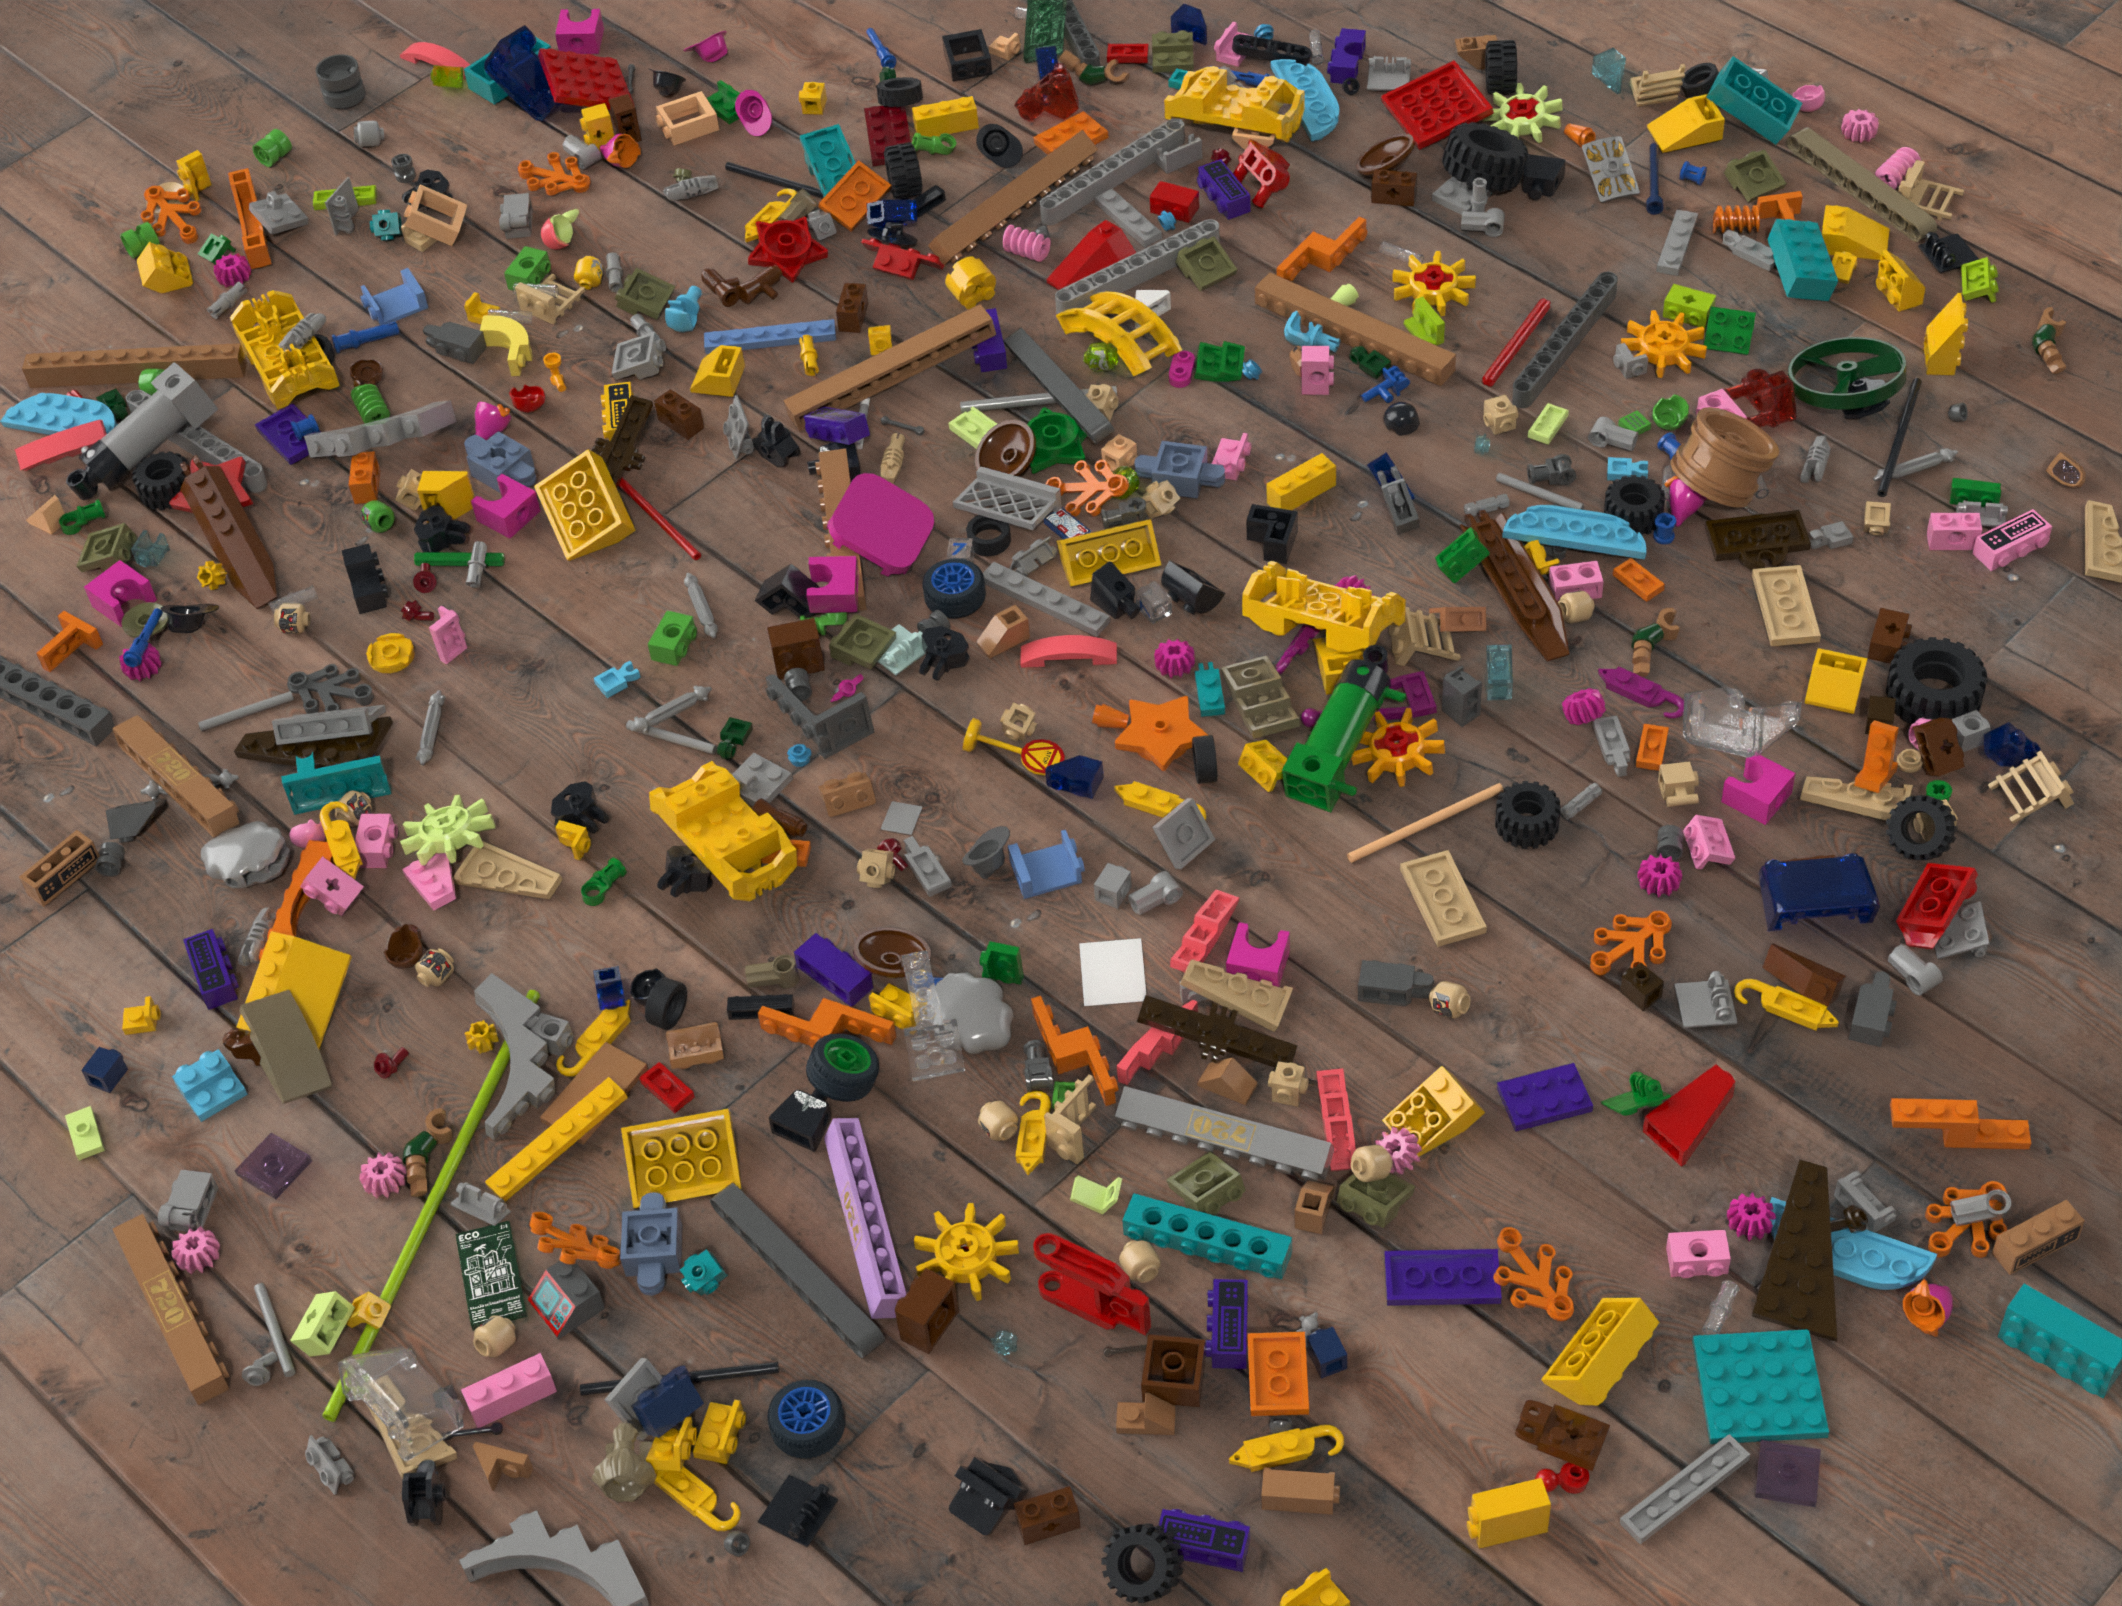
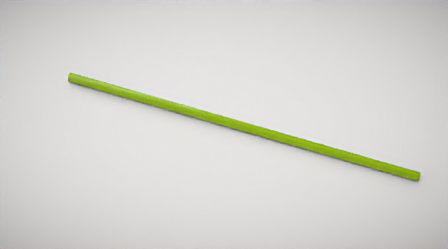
[322,990,540,1422]

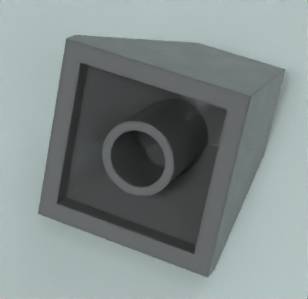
[105,799,166,843]

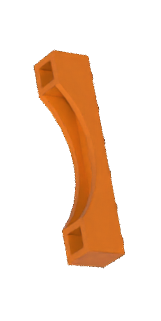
[228,168,272,269]
[259,840,336,962]

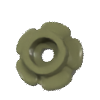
[672,168,693,182]

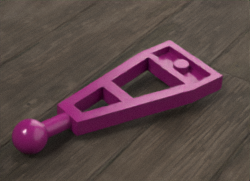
[1301,671,1437,728]

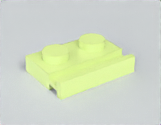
[949,407,997,449]

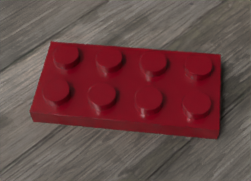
[864,106,911,167]

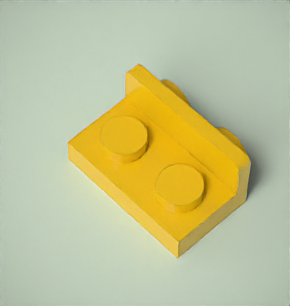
[176,150,211,201]
[1238,740,1287,792]
[869,983,928,1033]
[693,1400,746,1464]
[646,1417,697,1471]
[1280,1568,1350,1606]

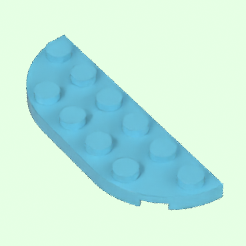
[1271,59,1339,141]
[0,393,118,435]
[1502,505,1646,560]
[1770,1197,1937,1290]

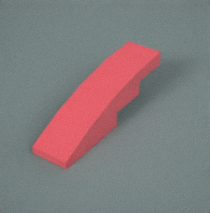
[15,420,107,471]
[1170,889,1239,972]
[1117,1000,1198,1085]
[1316,1068,1356,1172]

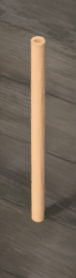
[1347,783,1504,863]

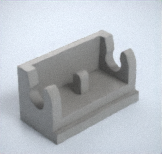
[1156,133,1202,174]
[1834,1171,1896,1233]

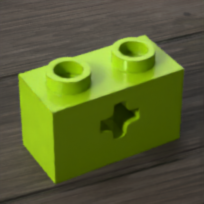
[1663,284,1716,328]

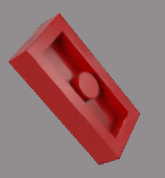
[1107,44,1149,64]
[639,1062,695,1114]

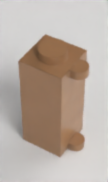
[1261,1467,1340,1515]

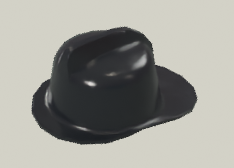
[648,68,686,96]
[976,124,1023,168]
[161,604,219,633]

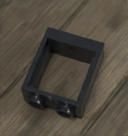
[942,29,992,82]

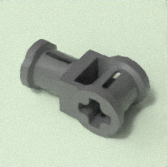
[1527,454,1576,485]
[1100,497,1148,529]
[1023,1040,1054,1093]

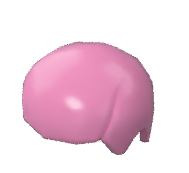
[1792,85,1825,112]
[289,819,326,848]

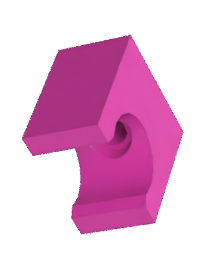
[555,9,604,54]
[471,474,541,539]
[807,556,859,613]
[84,560,157,627]
[1721,750,1796,825]
[1226,922,1290,987]

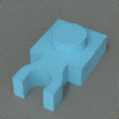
[1607,457,1648,481]
[594,661,641,698]

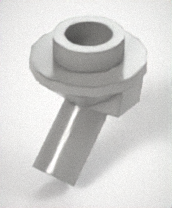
[242,1351,278,1386]

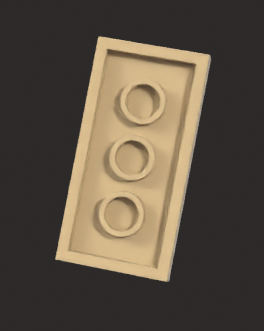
[1752,565,1821,646]
[1400,850,1487,947]

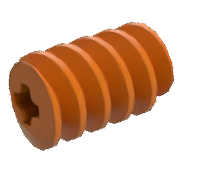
[1713,205,1760,233]

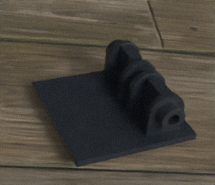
[1918,232,1979,274]
[758,1475,838,1548]

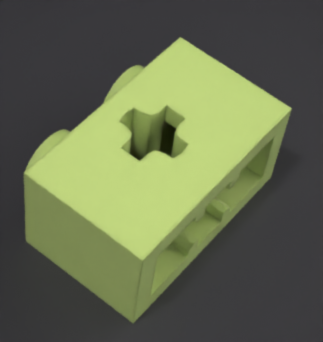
[290,1291,355,1357]

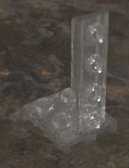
[901,950,965,1081]

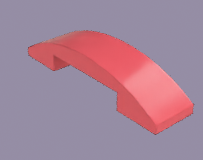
[400,42,470,82]
[1020,635,1117,668]

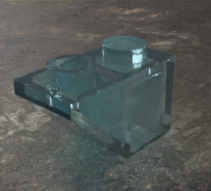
[1592,48,1626,95]
[1485,644,1513,700]

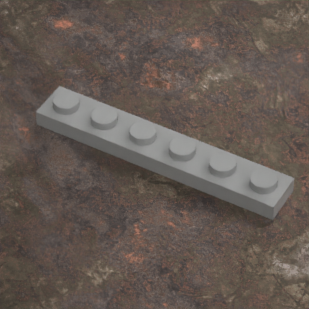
[983,562,1110,637]

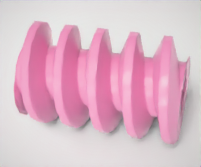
[1875,147,1921,190]
[1003,225,1051,262]

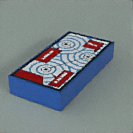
[1044,507,1091,539]

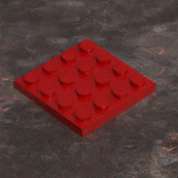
[538,48,634,110]
[1381,60,1494,150]

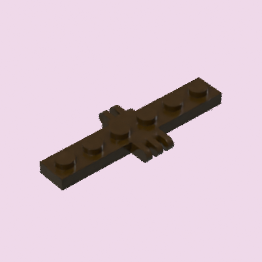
[592,395,653,488]
[1137,995,1298,1068]

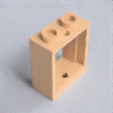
[655,91,719,145]
[404,184,467,246]

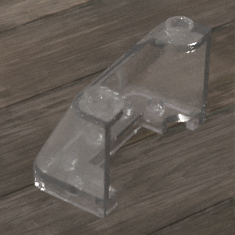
[1683,687,1802,757]
[338,1346,464,1462]

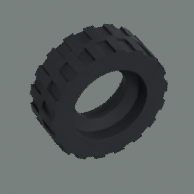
[876,77,923,107]

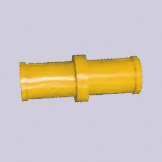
[799,335,819,376]

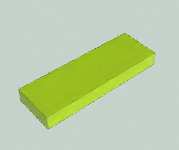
[313,185,377,210]

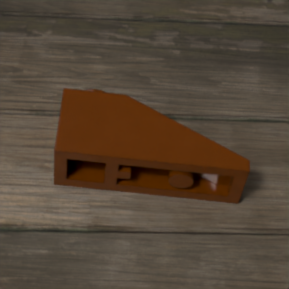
[1762,943,1846,1007]

